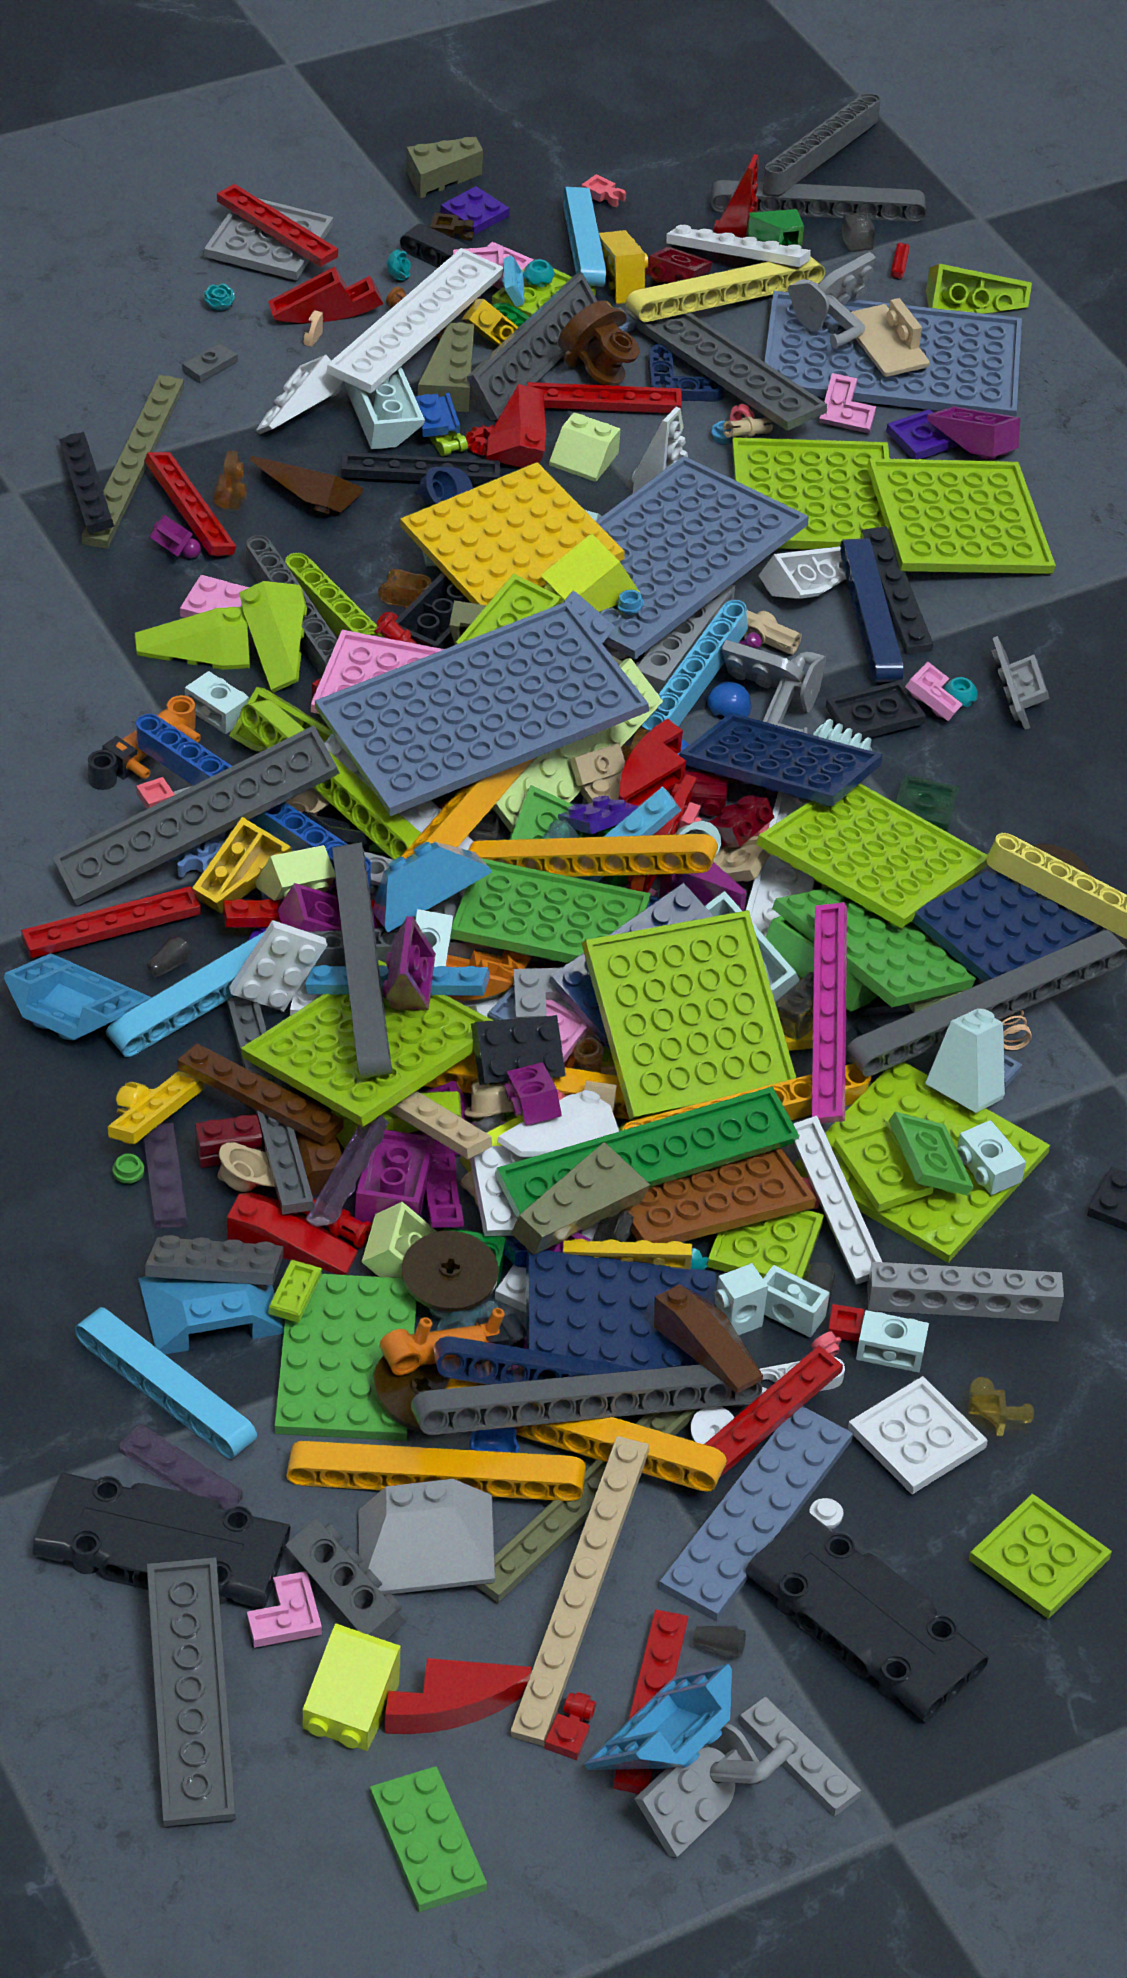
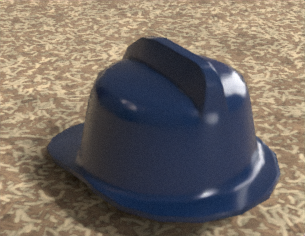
[415,467,473,507]

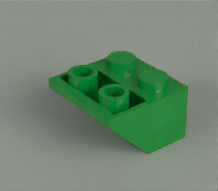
[747,209,804,263]

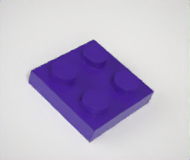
[440,186,510,235]
[886,409,958,459]
[558,795,638,834]

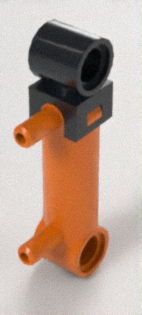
[88,695,201,790]
[379,1308,526,1375]

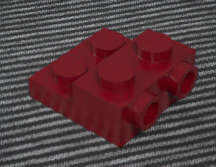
[645,247,712,283]
[708,795,775,848]

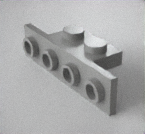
[992,636,1050,730]

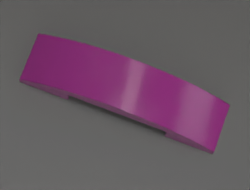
[425,1153,464,1228]

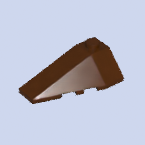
[250,455,364,514]
[294,1097,344,1196]
[654,1284,763,1393]

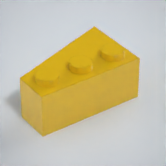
[599,230,648,304]
[192,817,292,914]

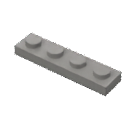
[739,1697,861,1817]

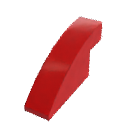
[268,266,383,323]
[618,718,686,807]
[385,1658,531,1734]

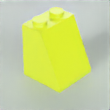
[541,533,641,612]
[302,1624,401,1751]

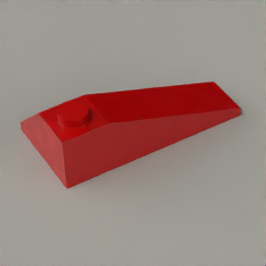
[713,154,759,238]
[486,384,546,468]
[227,1192,358,1275]

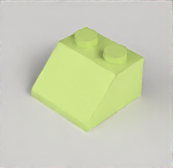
[549,412,621,482]
[255,845,336,901]
[362,1202,437,1278]

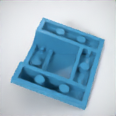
[373,842,492,932]
[4,953,152,1040]
[138,1276,284,1354]
[584,1664,732,1770]

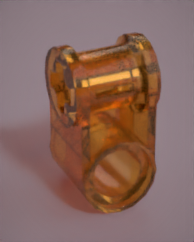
[378,569,432,608]

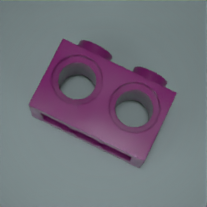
[504,1062,562,1126]

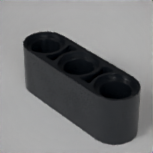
[400,224,469,268]

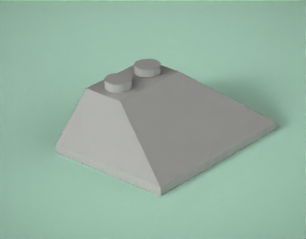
[358,1479,496,1595]

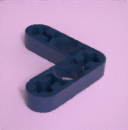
[649,344,725,402]

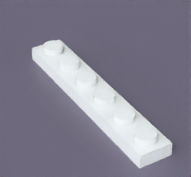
[667,225,811,267]
[794,1116,882,1285]

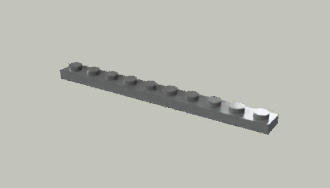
[227,997,314,1215]

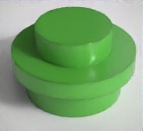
[113,1154,144,1183]

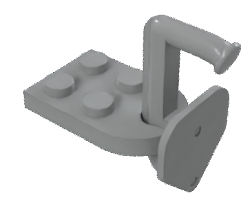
[788,251,876,349]
[722,640,826,734]
[634,1724,798,1857]

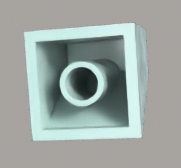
[925,1008,1005,1113]

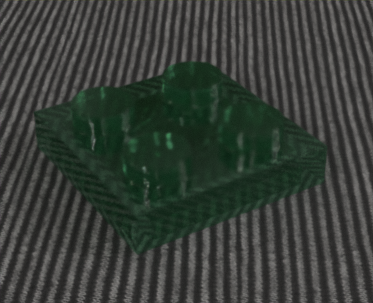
[896,775,959,832]

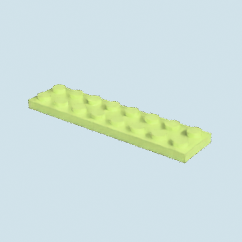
[492,658,663,832]

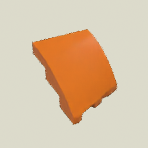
[446,950,532,1001]

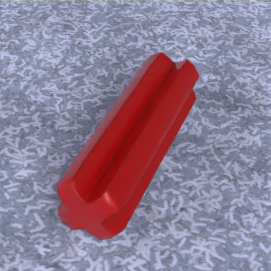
[891,242,910,279]

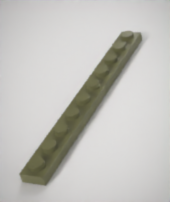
[82,375,184,549]
[475,1408,701,1603]

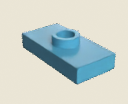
[502,255,524,307]

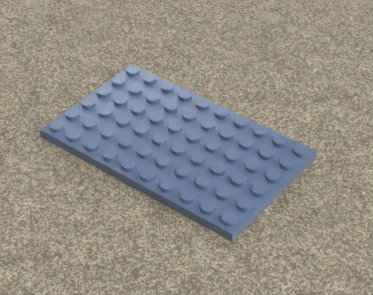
[765,291,1022,417]
[596,456,808,659]
[315,601,649,816]

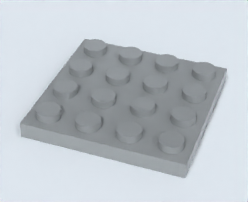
[204,198,333,280]

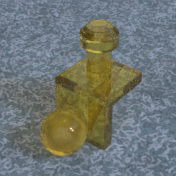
[968,1377,1034,1436]

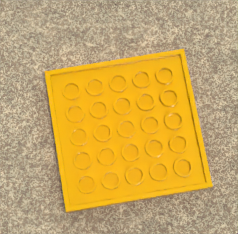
[400,462,625,605]

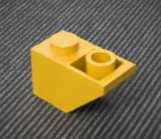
[461,299,519,346]

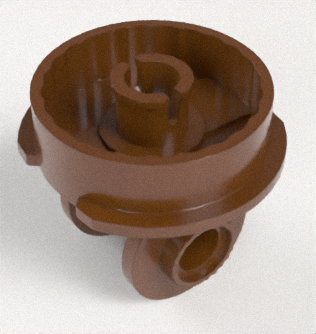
[558,300,640,386]

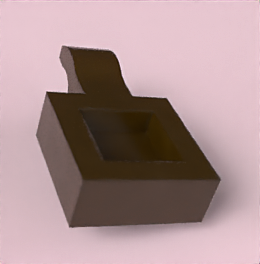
[430,213,474,241]

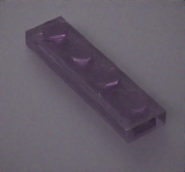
[306,1115,389,1227]
[143,1123,187,1229]
[119,1423,243,1510]

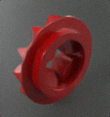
[466,424,494,455]

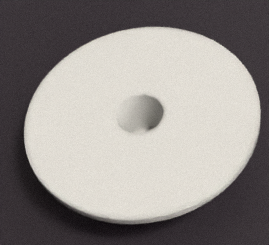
[691,1406,734,1444]

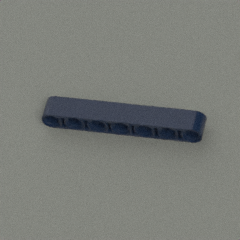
[840,538,903,683]
[433,1336,641,1385]

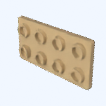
[851,298,930,377]

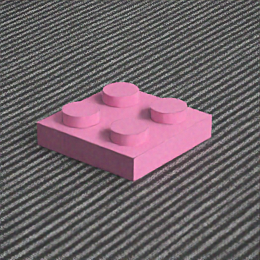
[180,575,249,618]

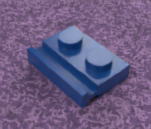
[414,393,460,437]

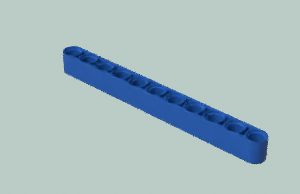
[136,714,371,889]

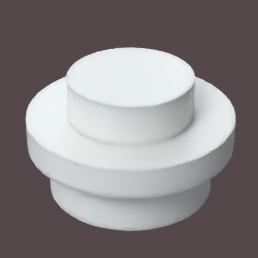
[809,1498,843,1530]

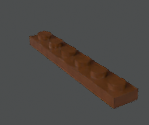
[177,1043,344,1145]

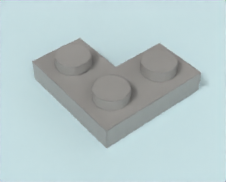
[514,968,564,1019]

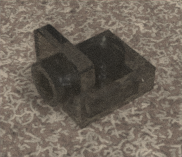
[592,1211,634,1242]

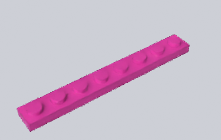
[812,902,847,1124]

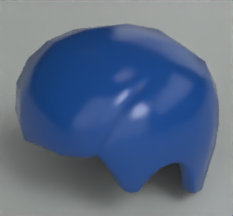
[707,682,752,717]
[469,1427,520,1453]

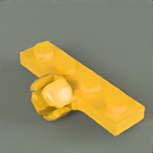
[108,1071,205,1144]
[563,1239,692,1270]

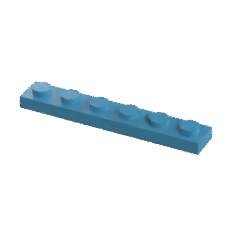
[305,965,490,996]

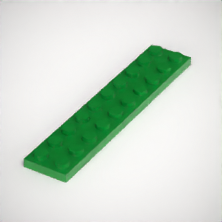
[495,1086,800,1219]

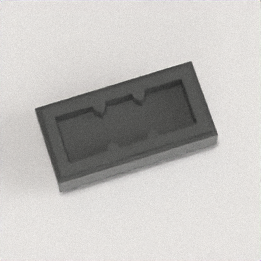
[182,343,238,383]

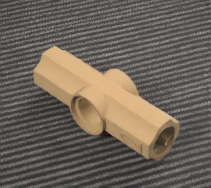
[744,610,802,655]

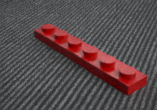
[217,184,338,267]
[527,382,682,413]
[144,452,236,556]
[21,886,200,958]
[222,899,400,927]
[704,1345,843,1477]
[613,1609,689,1794]

